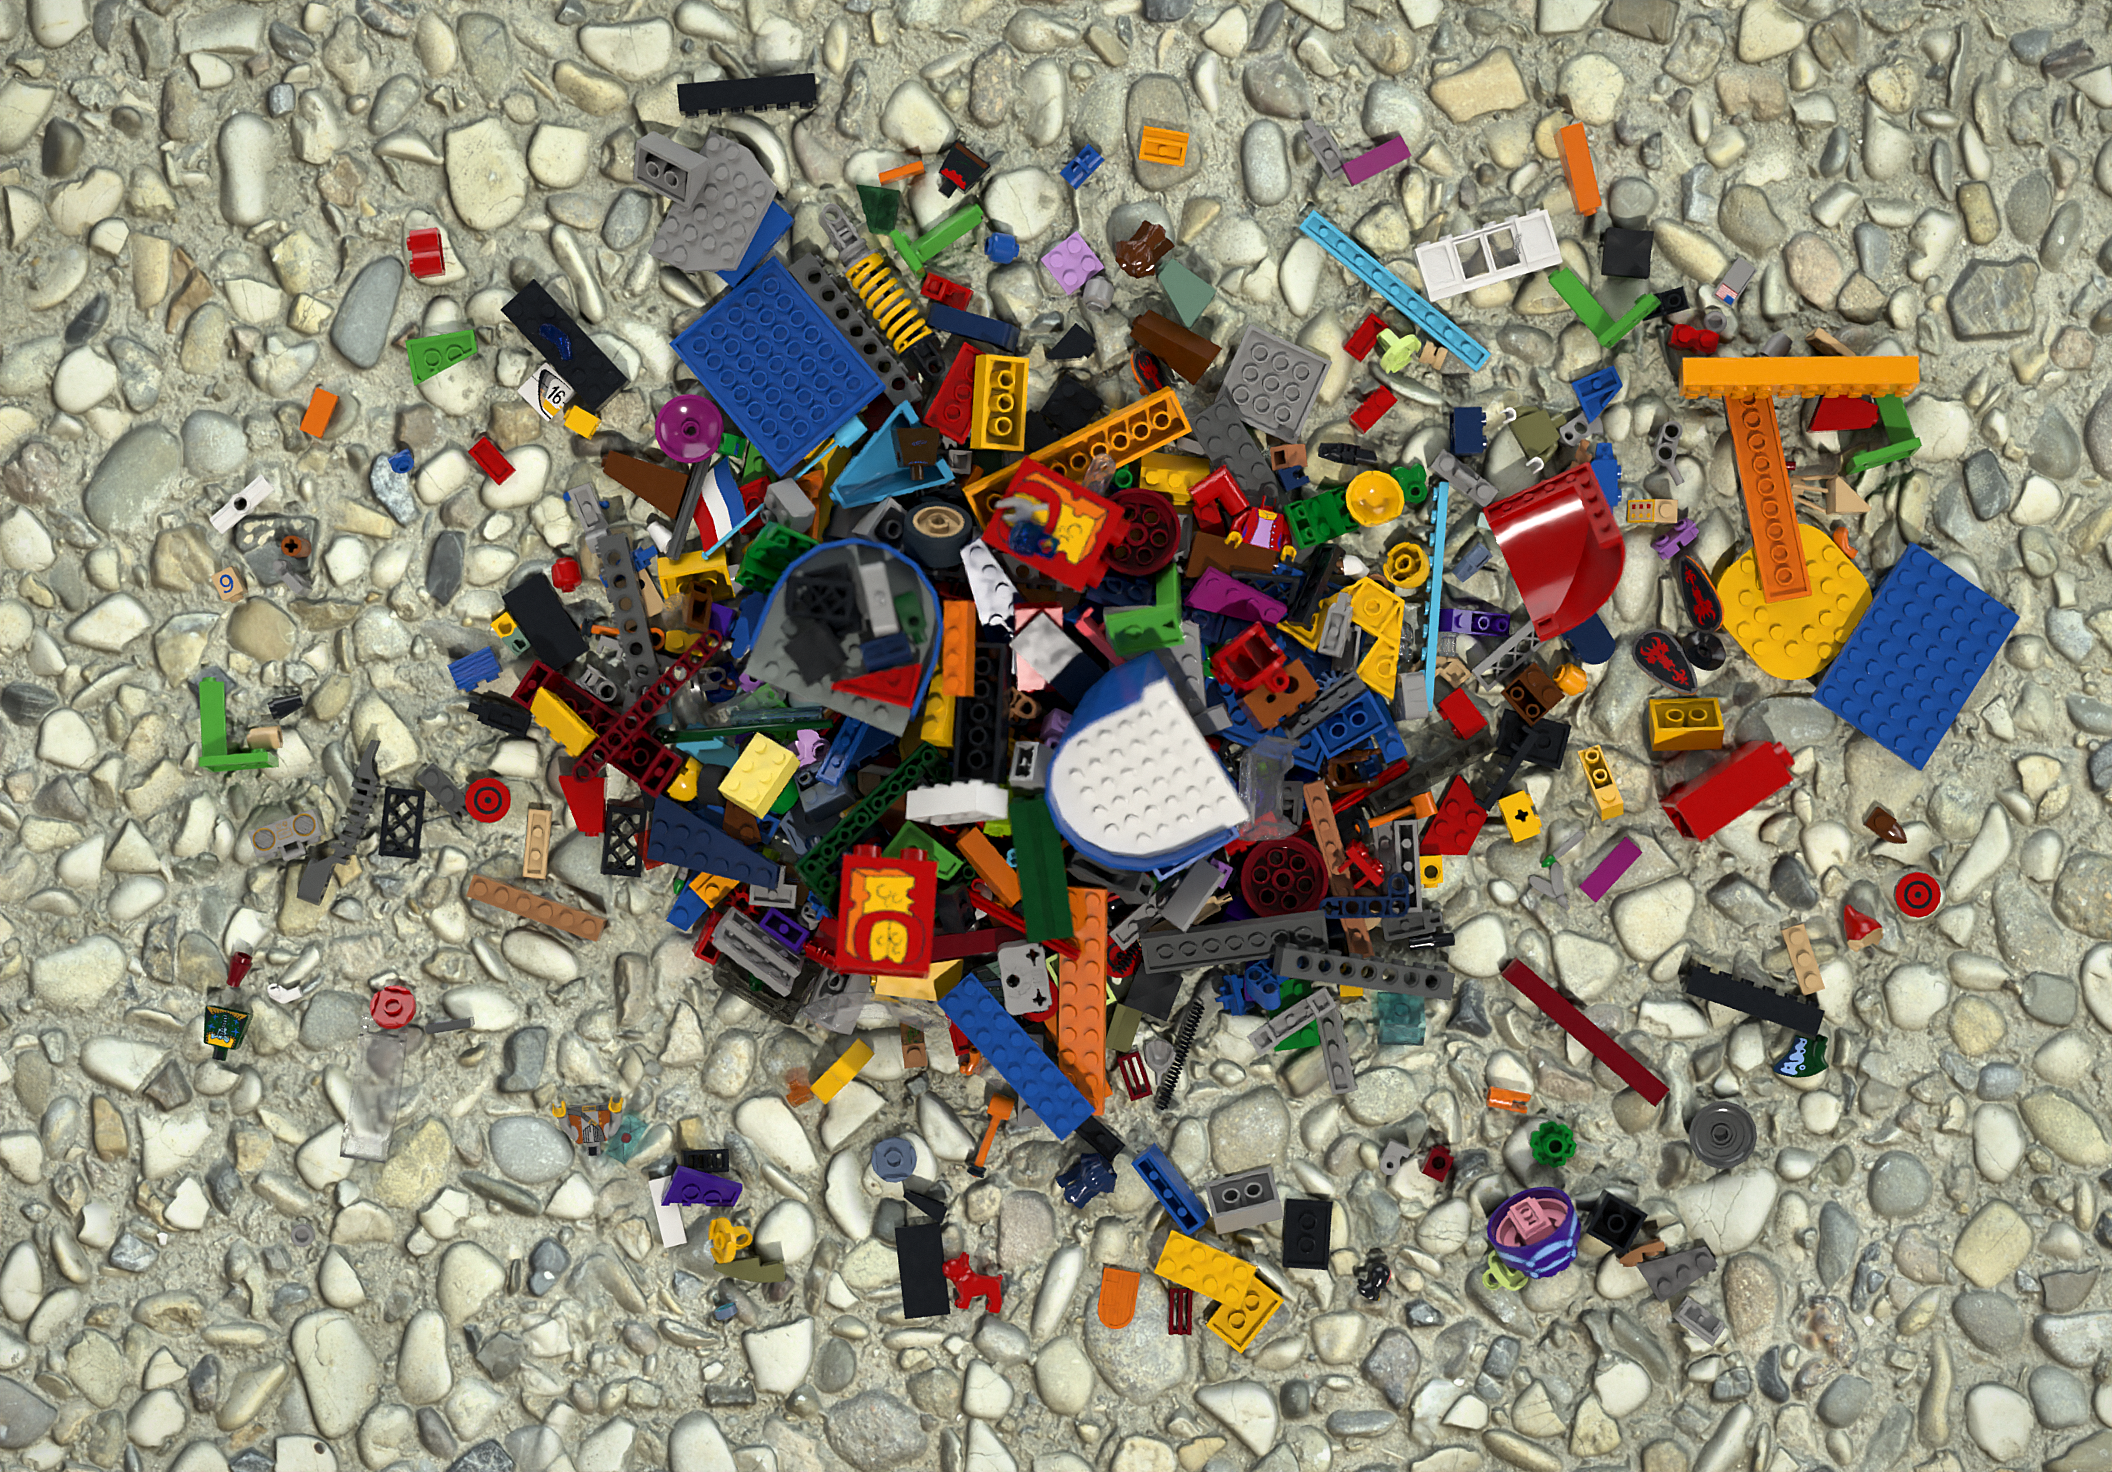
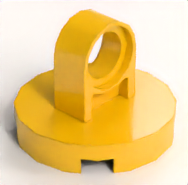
[708,1217,752,1263]

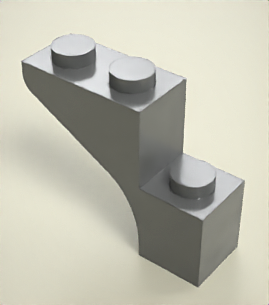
[1066,849,1156,904]

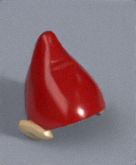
[1843,904,1884,953]

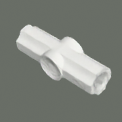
[209,474,276,534]

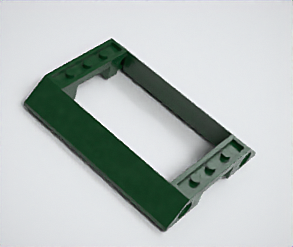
[793,741,1012,921]

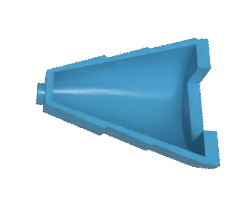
[829,400,955,509]

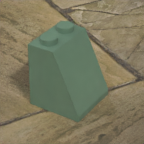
[1156,258,1217,330]

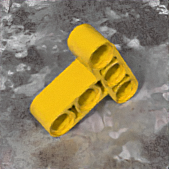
[809,1038,875,1105]

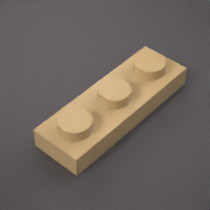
[1780,923,1825,996]

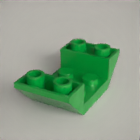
[1282,486,1360,551]
[734,521,819,596]

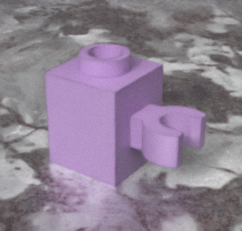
[1039,708,1073,747]

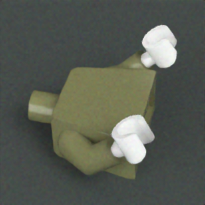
[1500,406,1567,474]

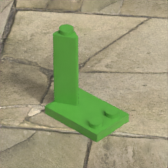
[889,203,984,281]
[1548,267,1662,349]
[1845,394,1922,476]
[1106,563,1185,657]
[199,677,279,773]

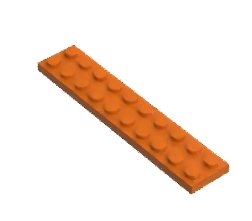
[1723,395,1813,604]
[1058,885,1108,1116]

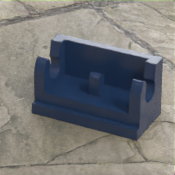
[1275,465,1310,493]
[859,631,913,674]

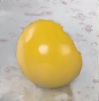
[1346,471,1404,527]

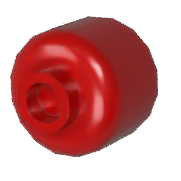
[551,557,582,593]

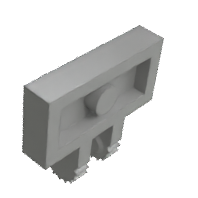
[749,865,797,909]

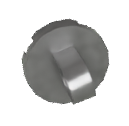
[690,658,727,703]

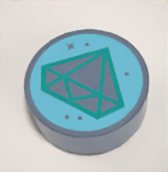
[714,1302,738,1320]

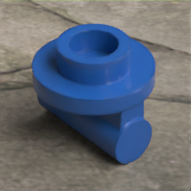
[387,448,414,474]

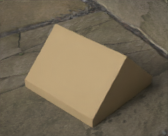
[1825,476,1872,515]

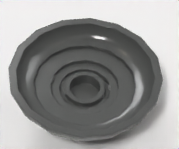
[1689,1101,1757,1169]

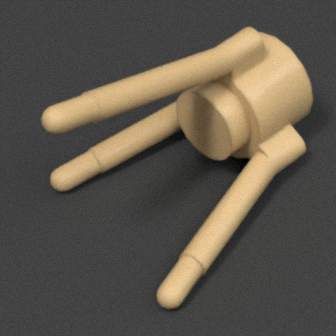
[1788,474,1838,513]

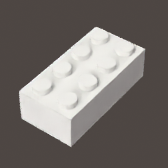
[906,780,1008,826]

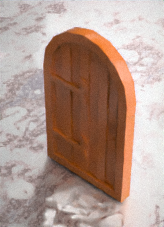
[1098,1267,1140,1329]

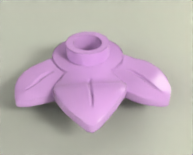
[786,729,831,771]

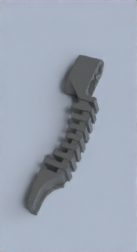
[297,740,381,906]

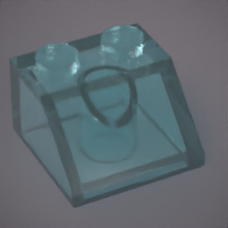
[1376,992,1426,1046]

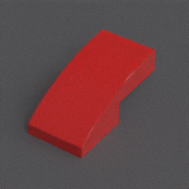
[920,272,974,311]

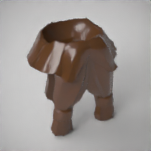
[1115,220,1175,279]
[1321,748,1382,793]

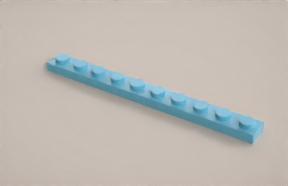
[1298,210,1491,373]
[1420,482,1449,713]

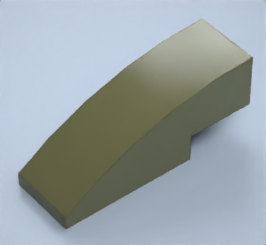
[713,1255,787,1283]

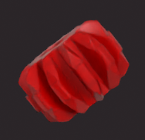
[724,884,763,921]

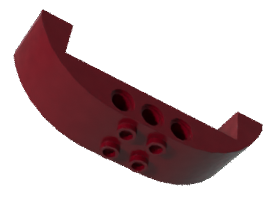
[511,659,683,798]

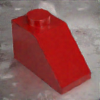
[1191,500,1227,538]

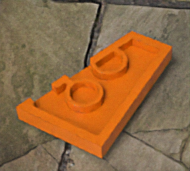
[795,469,825,541]

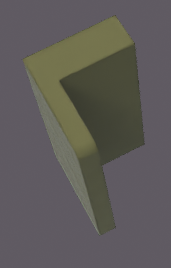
[1106,1002,1143,1053]

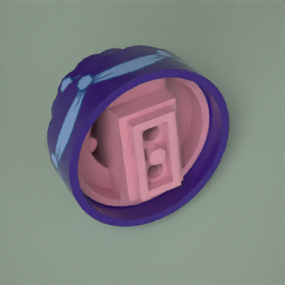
[1487,1187,1582,1279]

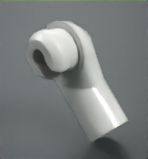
[267,983,303,1004]

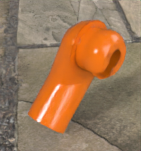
[1833,526,1858,560]
[959,1045,981,1076]

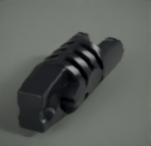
[1318,442,1377,466]

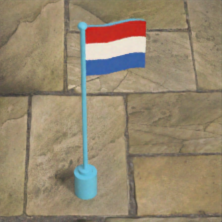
[686,414,869,560]

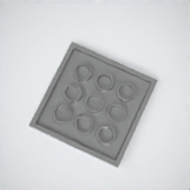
[1213,324,1332,444]

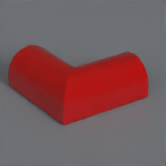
[1186,464,1250,516]

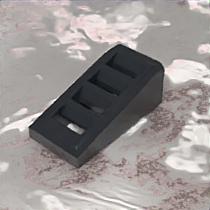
[681,1149,729,1173]
[903,1189,948,1224]

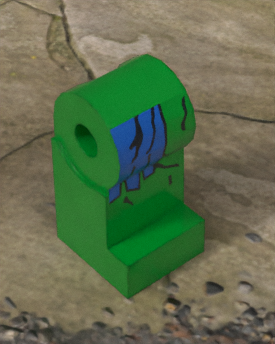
[718,432,747,460]

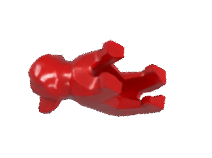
[942,1252,1003,1313]

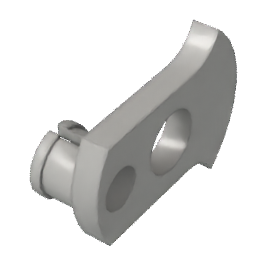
[1557,409,1603,448]

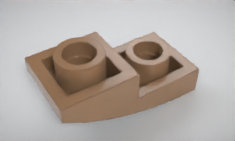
[1616,1239,1665,1267]

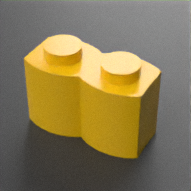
[665,630,715,657]

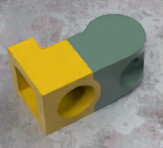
[490,611,532,657]

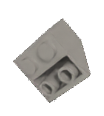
[760,478,816,534]
[1009,741,1054,796]

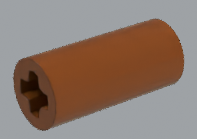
[281,536,312,559]

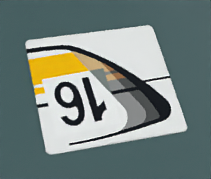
[517,363,576,421]

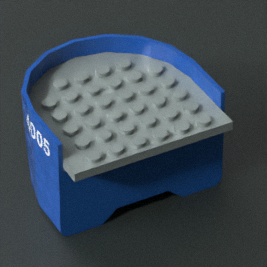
[744,538,943,737]

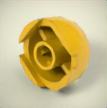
[1383,542,1430,589]
[664,755,703,802]

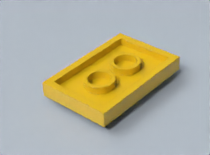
[1205,1276,1284,1354]

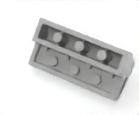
[1373,819,1423,913]
[711,906,805,997]

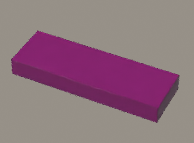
[1341,135,1412,187]
[1578,837,1643,903]

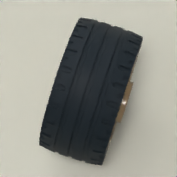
[903,502,973,568]

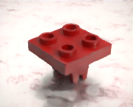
[1337,839,1385,890]

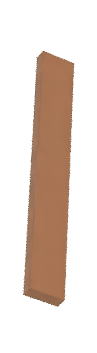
[1303,779,1375,959]

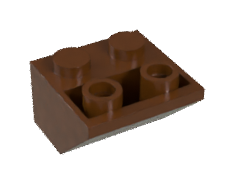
[1500,662,1565,727]

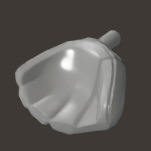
[1144,1039,1176,1086]

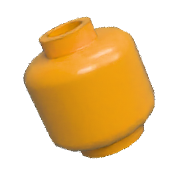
[1552,662,1588,696]

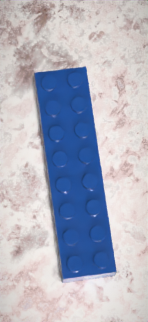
[937,973,1096,1142]

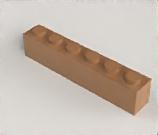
[466,873,607,942]

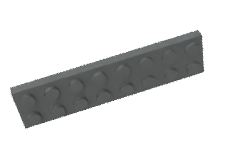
[1187,396,1319,568]
[1140,910,1329,974]

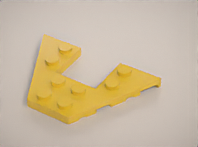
[1276,576,1405,702]

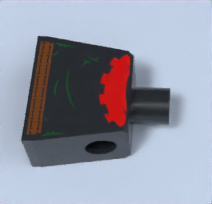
[938,140,991,199]

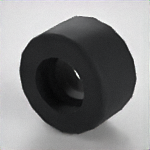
[697,763,731,807]

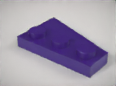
[661,1165,743,1207]

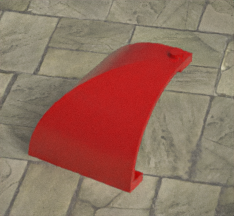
[1482,461,1626,643]

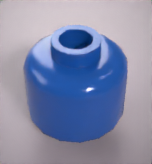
[984,232,1019,264]

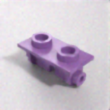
[1650,517,1699,560]

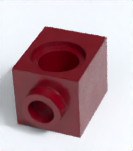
[1420,1145,1454,1183]

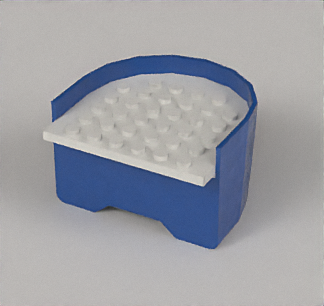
[1045,650,1250,872]

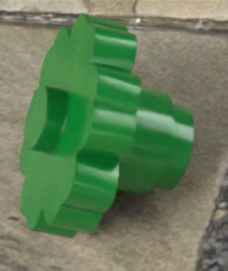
[1529,1120,1576,1168]

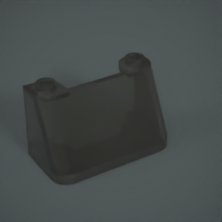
[713,954,824,1025]

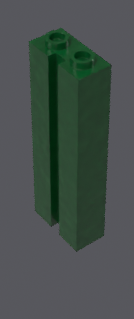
[1007,793,1075,944]

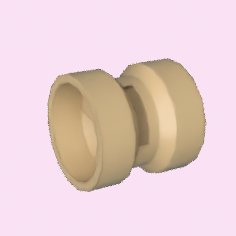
[1418,341,1448,370]

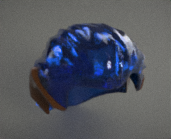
[705,661,740,703]

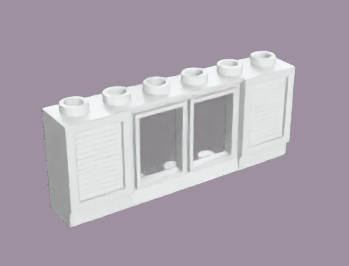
[1412,208,1563,304]

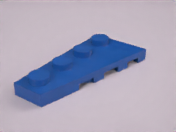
[666,870,709,932]

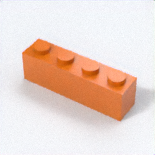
[943,601,976,696]

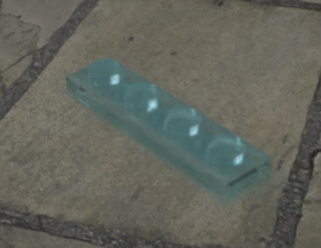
[730,706,825,733]

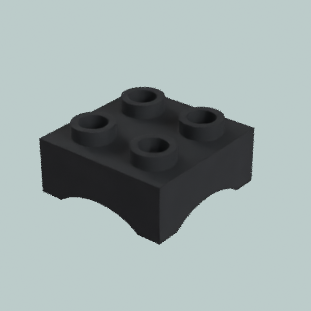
[1601,227,1654,279]
[782,620,850,687]
[1124,961,1183,1022]

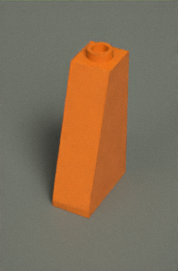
[1553,122,1602,217]
[956,827,1020,910]

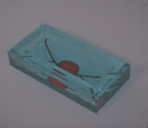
[606,1113,649,1165]

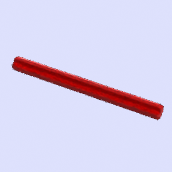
[1289,759,1410,838]
[966,887,1082,961]

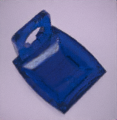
[1008,519,1060,560]

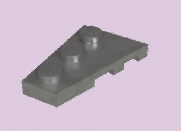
[1637,1245,1719,1303]

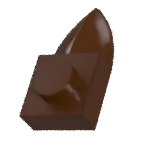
[1863,806,1907,844]

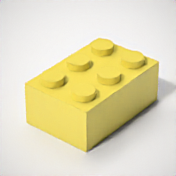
[718,732,801,819]

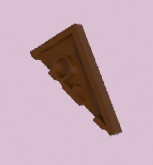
[722,765,763,846]

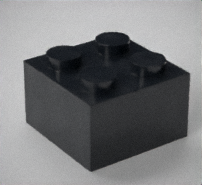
[1582,1189,1648,1255]

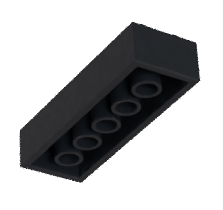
[501,279,631,413]
[953,642,1014,784]

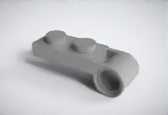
[568,482,612,554]

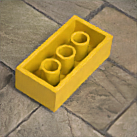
[970,354,1029,452]
[1154,1229,1258,1310]

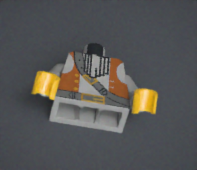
[552,1097,624,1156]

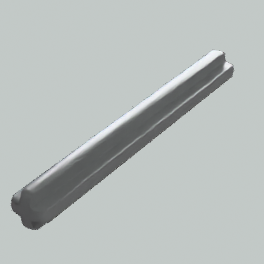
[666,456,712,560]

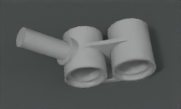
[1652,421,1685,486]

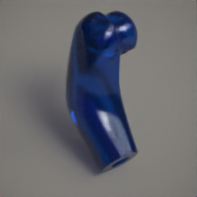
[539,323,573,361]

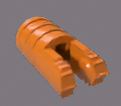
[1486,1086,1531,1114]

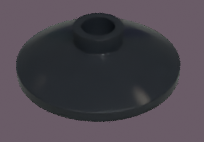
[1682,631,1726,671]

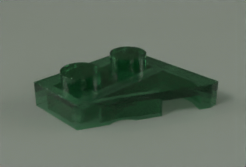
[856,184,901,236]

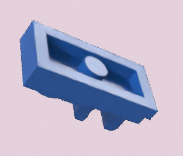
[1349,736,1383,780]

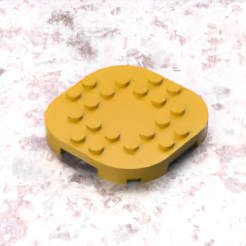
[1715,523,1873,680]

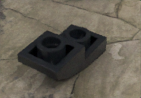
[1643,286,1690,321]

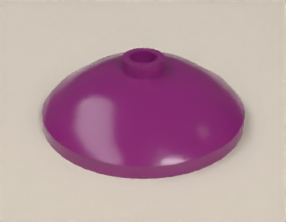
[655,394,724,463]

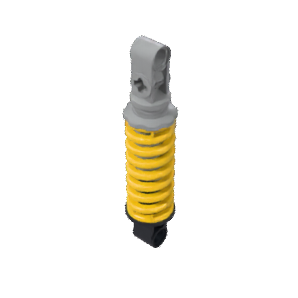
[818,203,946,382]

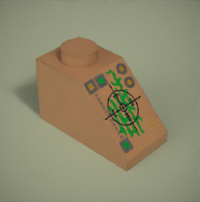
[900,1018,928,1069]

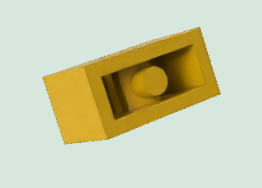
[1496,790,1542,843]

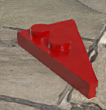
[831,663,922,709]

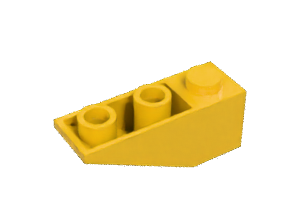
[1577,744,1624,821]

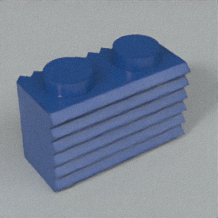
[447,646,503,693]

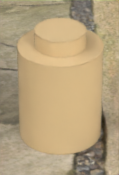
[247,725,283,750]

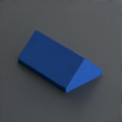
[1312,690,1388,759]

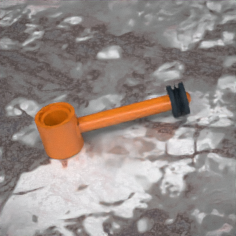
[580,618,666,651]
[1354,791,1438,837]
[967,1091,1016,1178]

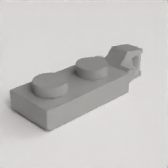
[1302,119,1347,182]
[1318,592,1353,658]

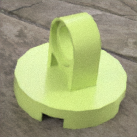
[1377,328,1421,374]
[1482,1249,1528,1291]

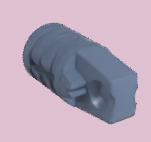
[1452,542,1493,583]

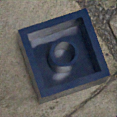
[1449,407,1487,457]

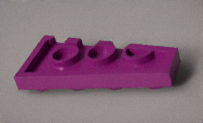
[1184,566,1287,627]

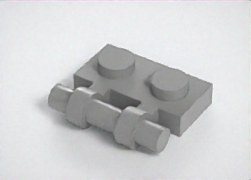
[273,559,313,596]

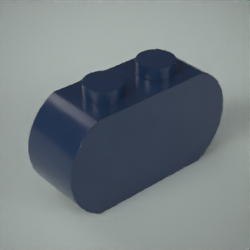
[1559,612,1616,665]
[833,725,901,772]

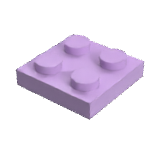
[1040,231,1105,296]

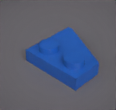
[1571,365,1623,424]

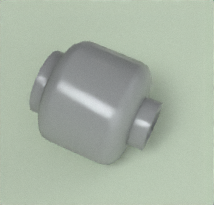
[1082,276,1115,312]

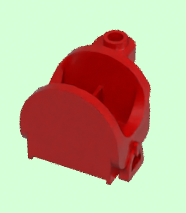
[1209,621,1289,697]

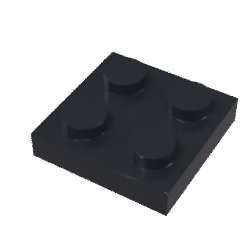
[1040,375,1103,434]

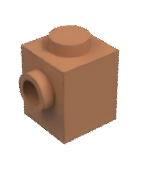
[1270,444,1308,471]

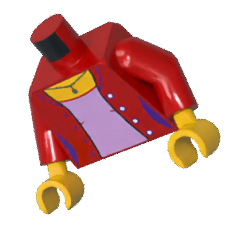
[1225,496,1296,561]

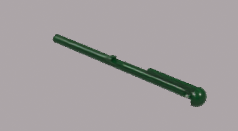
[655,719,834,744]

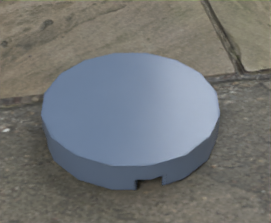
[871,1136,917,1183]

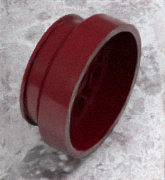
[1100,488,1181,578]
[1240,836,1329,918]

